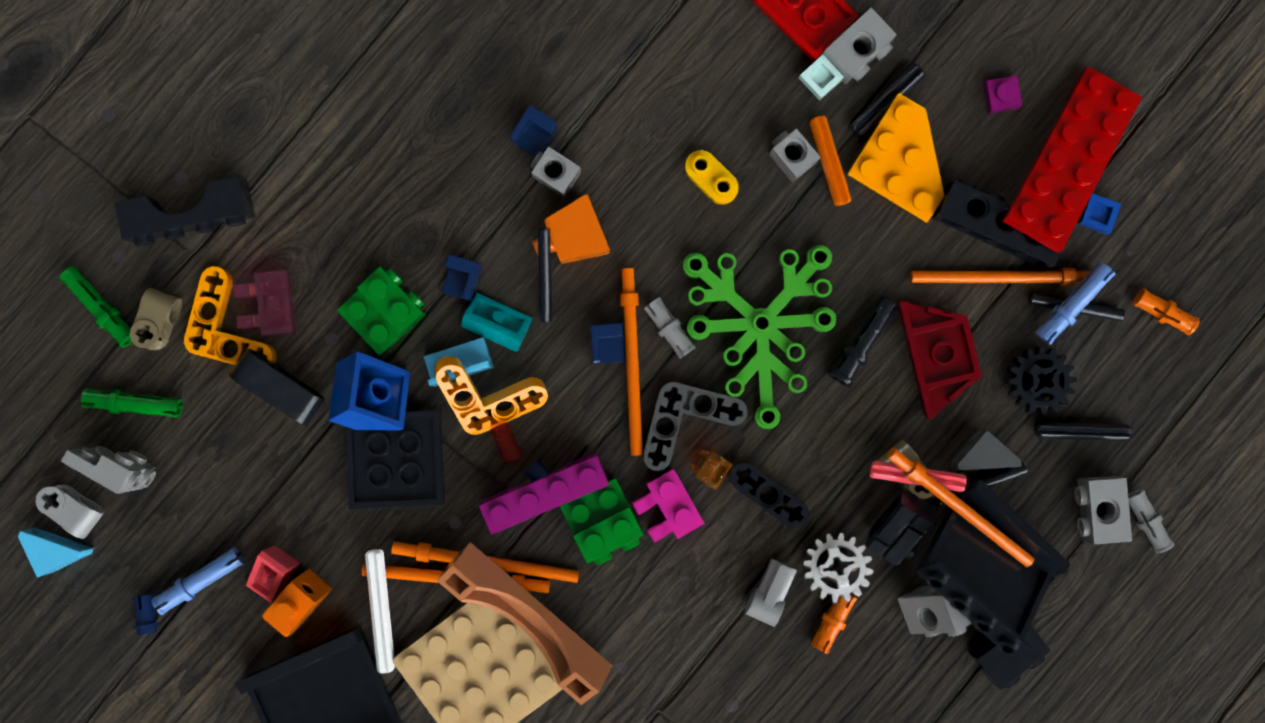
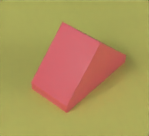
[246,545,300,603]

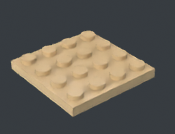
[393,603,562,723]

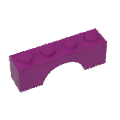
[479,451,609,535]

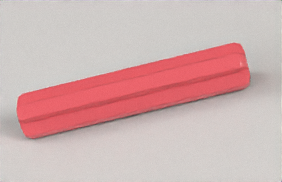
[870,461,966,492]

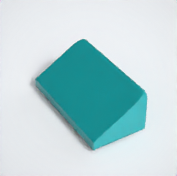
[461,292,533,352]

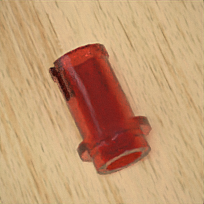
[490,422,523,464]

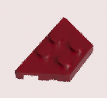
[897,301,982,419]

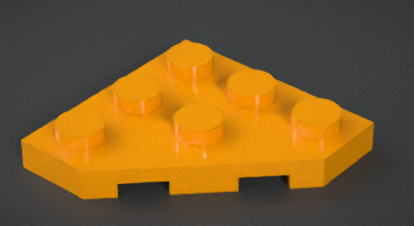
[847,93,945,223]

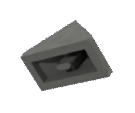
[950,430,1022,470]

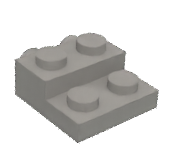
[61,446,156,494]

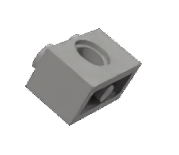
[823,8,897,85]
[1074,476,1132,544]
[898,586,971,637]

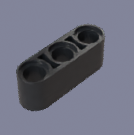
[229,348,325,426]

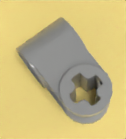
[36,484,105,539]

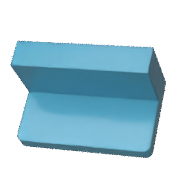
[424,338,494,386]

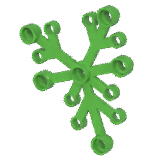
[683,245,836,429]

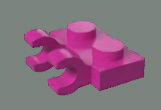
[632,469,705,543]

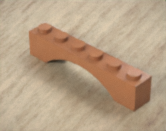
[437,542,613,705]

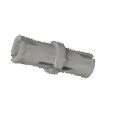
[644,297,696,359]
[1128,489,1174,554]

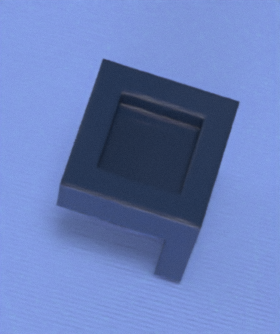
[510,105,558,157]
[442,254,483,301]
[591,323,625,364]

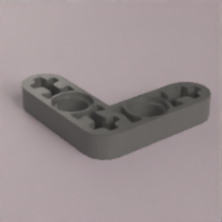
[643,382,748,471]

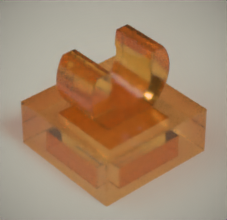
[690,450,733,490]

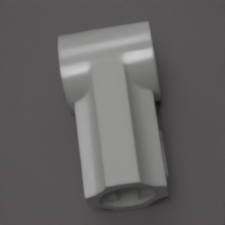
[745,558,797,627]

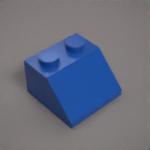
[328,351,410,430]

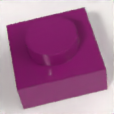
[983,76,1023,114]

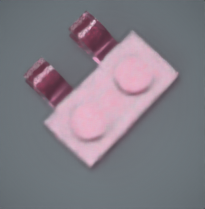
[233,270,296,336]

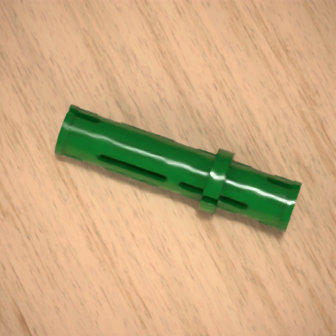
[59,266,132,348]
[81,388,183,418]

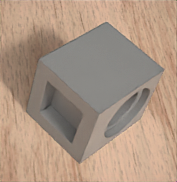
[769,128,821,183]
[531,146,581,198]

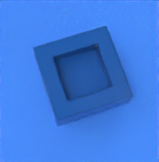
[1077,193,1121,235]

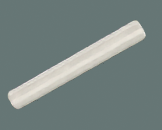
[365,549,395,673]

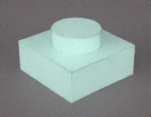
[799,55,844,101]

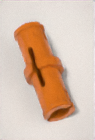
[1133,288,1200,336]
[810,594,858,654]

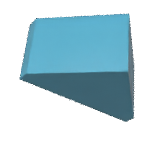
[18,527,94,577]

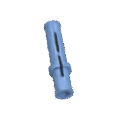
[1034,262,1116,345]
[151,547,245,615]

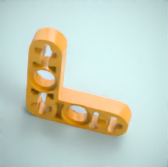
[184,266,277,365]
[434,356,548,435]

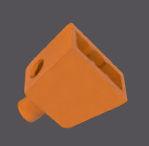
[532,194,610,264]
[262,568,333,637]

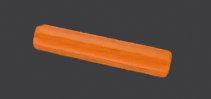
[809,115,851,206]

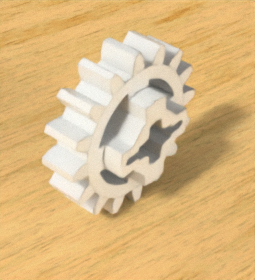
[803,533,873,603]

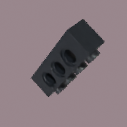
[932,179,1062,269]

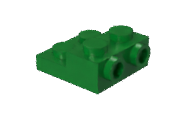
[337,267,426,356]
[560,477,644,566]

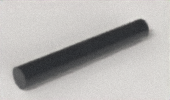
[538,227,552,322]
[1028,292,1125,322]
[935,462,1028,506]

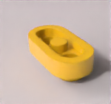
[685,150,739,205]

